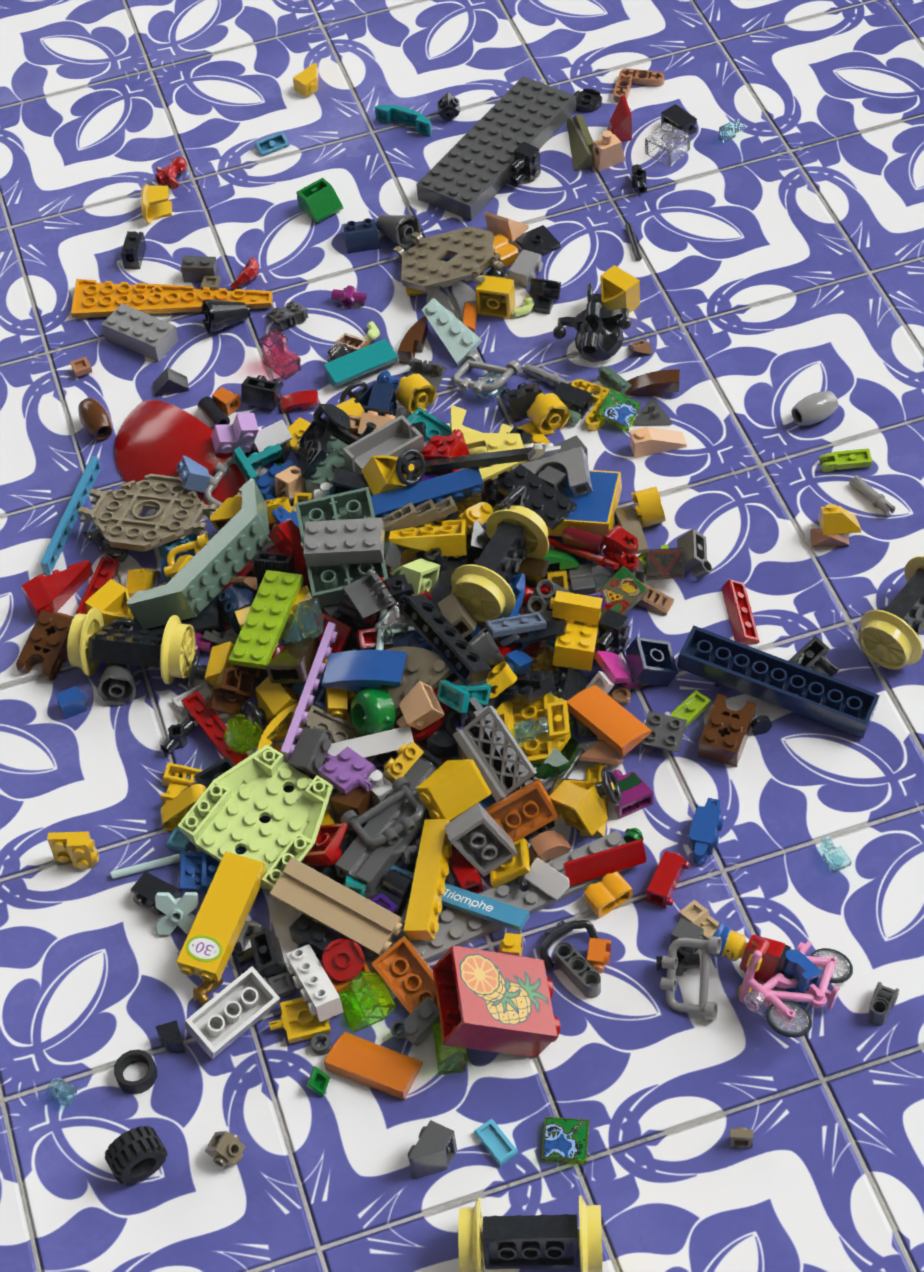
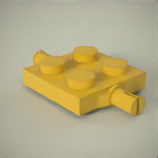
[269,997,331,1044]

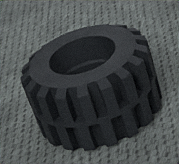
[105,1126,168,1185]

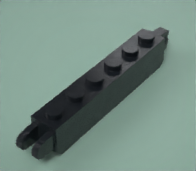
[465,697,556,833]

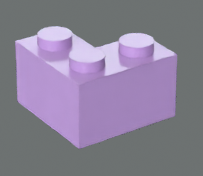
[211,413,259,454]

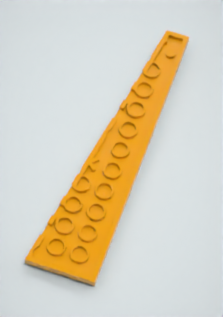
[71,279,273,318]

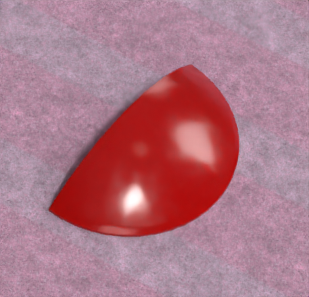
[115,400,246,505]

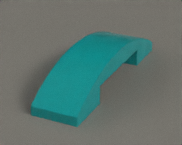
[375,105,432,136]

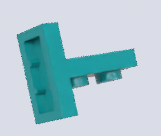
[232,443,282,482]
[437,680,492,713]

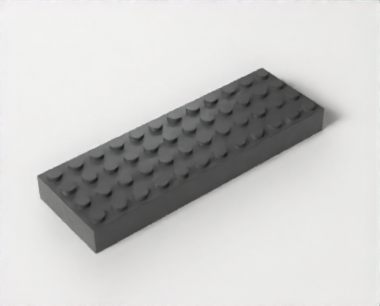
[416,76,576,221]

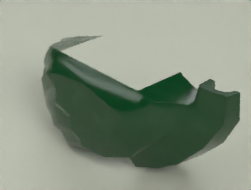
[533,718,579,781]

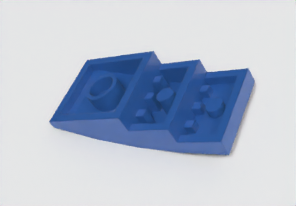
[322,650,407,692]
[179,848,262,893]

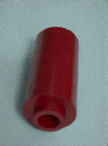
[561,526,604,555]

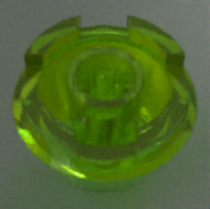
[224,714,263,754]

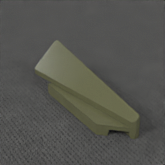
[567,114,593,171]

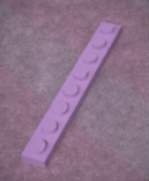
[281,622,338,763]

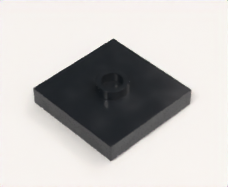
[515,225,561,256]

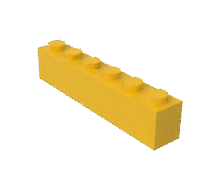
[403,819,452,941]

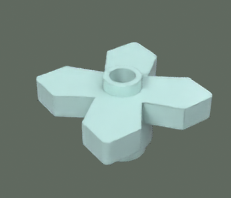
[155,892,199,935]

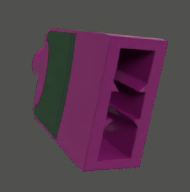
[613,769,653,819]

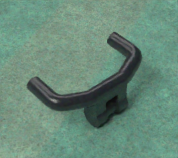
[539,920,600,970]

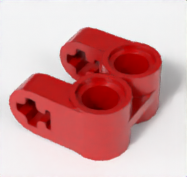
[602,525,639,573]

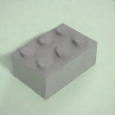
[445,803,517,877]

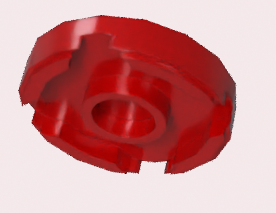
[322,939,364,982]

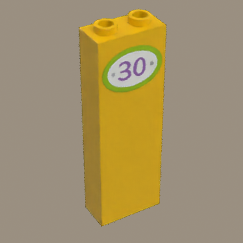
[176,851,267,982]

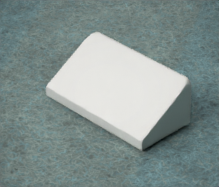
[254,420,292,452]
[524,858,570,901]

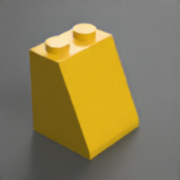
[416,759,491,821]

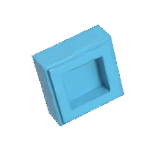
[167,828,191,851]

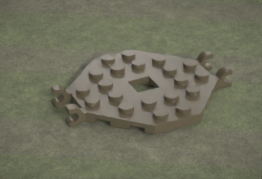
[393,226,504,292]
[78,474,217,552]

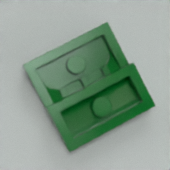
[542,547,579,570]

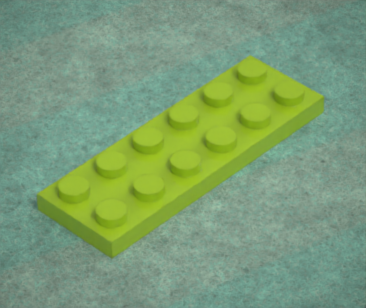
[229,570,304,670]

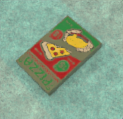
[596,566,649,619]

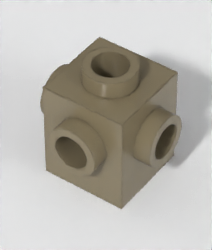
[205,1131,246,1167]

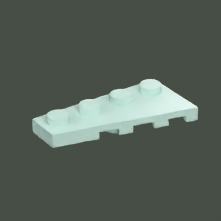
[422,298,482,366]

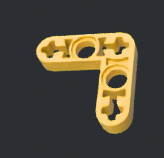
[571,379,617,431]

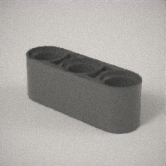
[554,942,601,998]

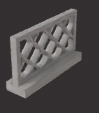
[453,706,537,802]

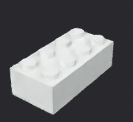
[184,966,280,1060]

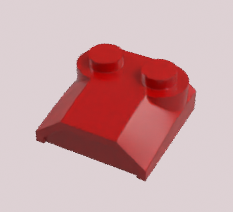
[303,822,348,866]

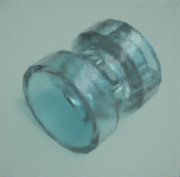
[46,1077,77,1107]

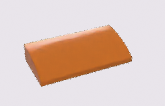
[567,685,652,757]
[485,778,559,843]
[371,936,437,1014]
[324,1032,423,1100]

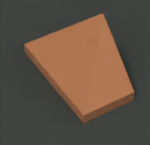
[810,528,849,547]
[580,739,623,765]

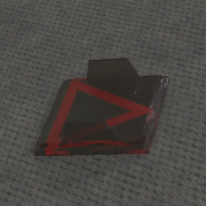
[646,547,684,580]

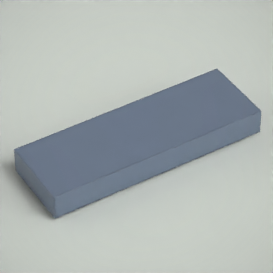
[485,612,547,638]

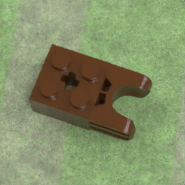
[16,610,73,681]
[698,694,756,767]

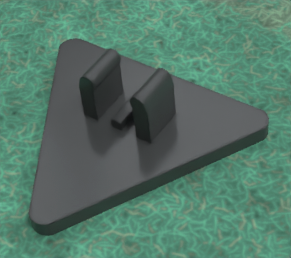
[633,399,672,426]

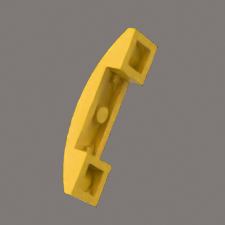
[257,702,309,751]

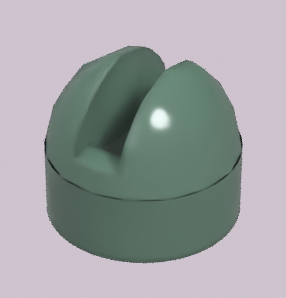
[567,410,581,425]

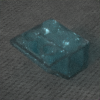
[284,597,324,643]

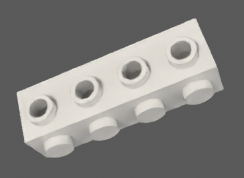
[285,944,343,1022]

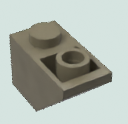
[438,592,477,638]

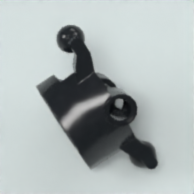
[553,301,632,362]

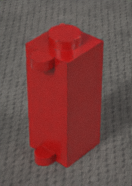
[448,844,483,894]
[647,851,690,908]

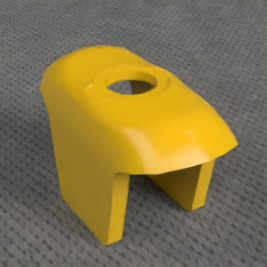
[141,183,172,223]

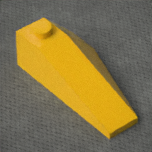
[389,519,467,558]

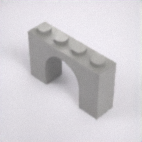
[512,446,593,497]

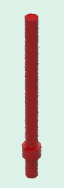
[548,538,619,570]

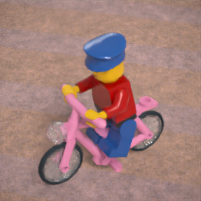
[712,921,853,1038]

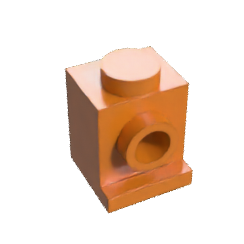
[212,387,241,416]
[587,938,611,974]

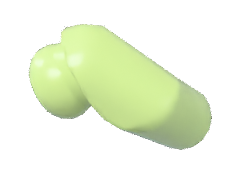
[513,297,534,317]
[364,321,380,343]

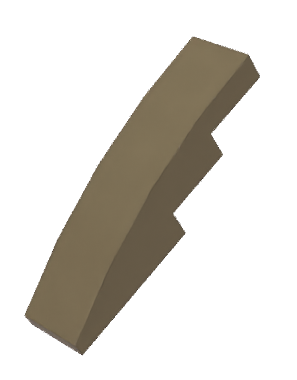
[382,496,458,532]
[615,506,649,554]

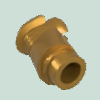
[193,977,223,1006]

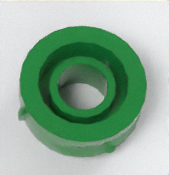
[350,688,395,736]

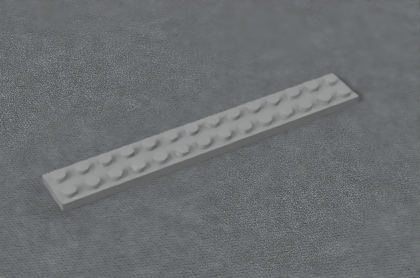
[363,830,635,986]

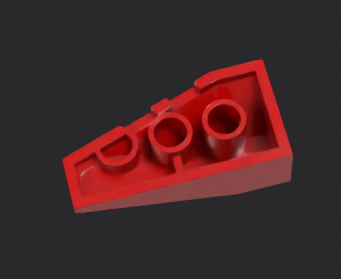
[21,560,94,618]

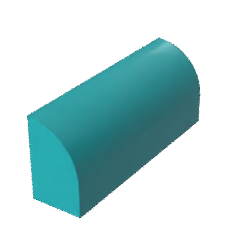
[324,339,398,388]

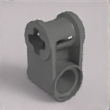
[868,982,900,1026]

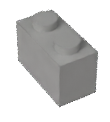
[508,249,543,288]

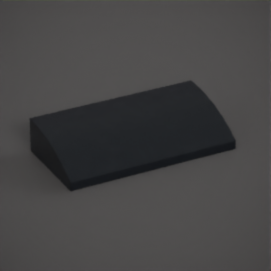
[145,595,221,633]

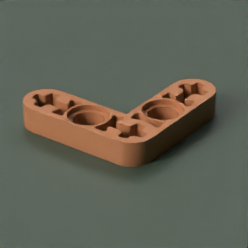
[613,68,664,103]

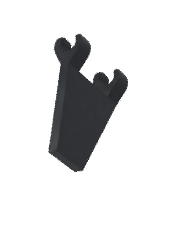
[514,621,567,651]

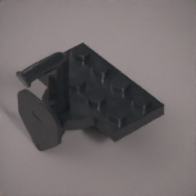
[297,404,377,480]
[493,464,577,530]

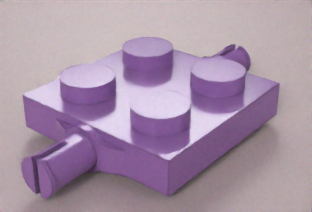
[318,747,376,794]

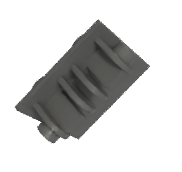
[266,301,309,331]
[407,358,447,391]
[343,569,396,619]
[639,711,687,753]

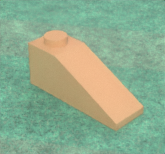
[630,427,687,458]

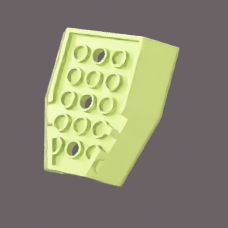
[177,745,333,890]

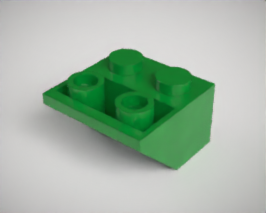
[296,178,343,223]

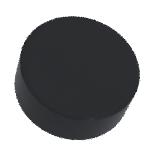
[751,715,772,735]

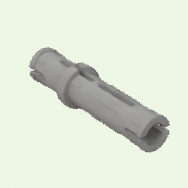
[523,363,572,387]
[849,475,896,516]

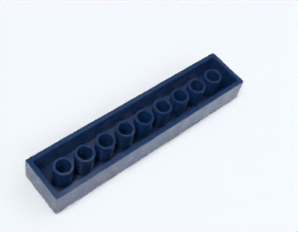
[677,625,880,738]

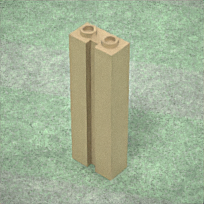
[270,857,403,956]

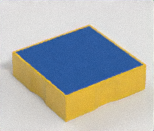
[547,470,622,536]

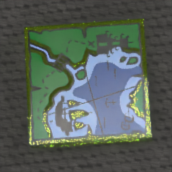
[596,388,642,432]
[541,1117,590,1164]

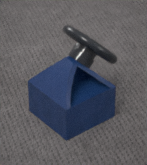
[339,381,398,417]

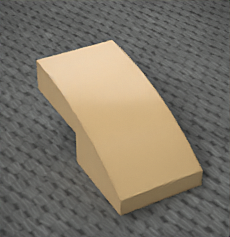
[679,900,719,940]

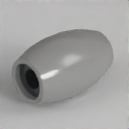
[791,391,838,426]

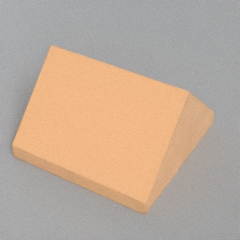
[484,211,529,241]

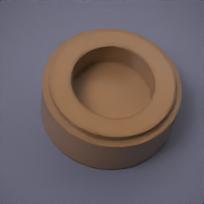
[611,687,631,707]

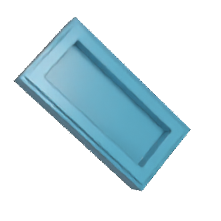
[474,1119,519,1167]

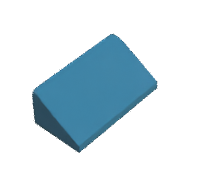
[254,131,290,157]

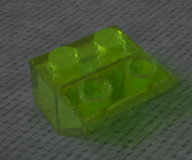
[339,971,396,1032]
[433,1022,468,1075]

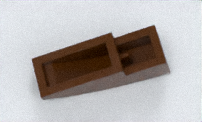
[398,316,429,364]
[626,369,680,397]

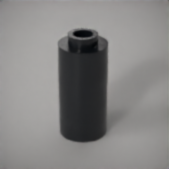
[197,396,230,427]

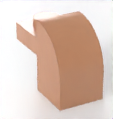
[528,831,572,866]

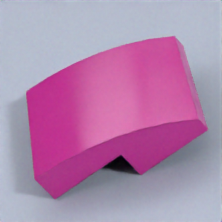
[594,651,641,688]

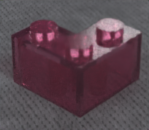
[259,329,301,380]

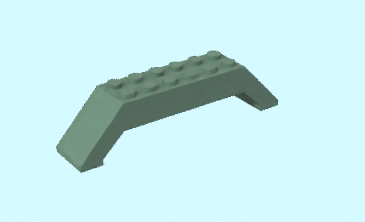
[126,478,270,629]

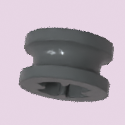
[311,1033,332,1055]

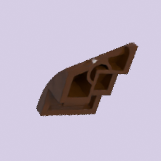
[208,665,260,718]

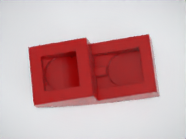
[281,390,319,413]

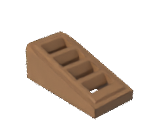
[334,333,370,354]
[636,582,674,615]

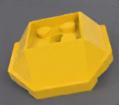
[496,693,571,765]

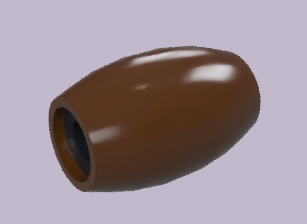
[78,398,112,440]

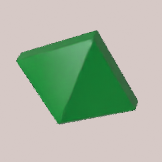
[306,1066,331,1097]

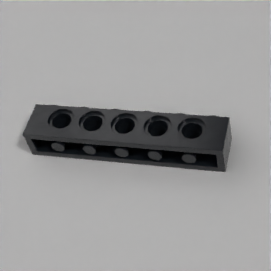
[400,595,491,687]

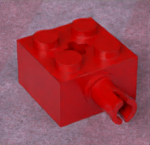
[417,429,470,475]

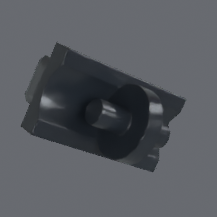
[529,277,561,300]

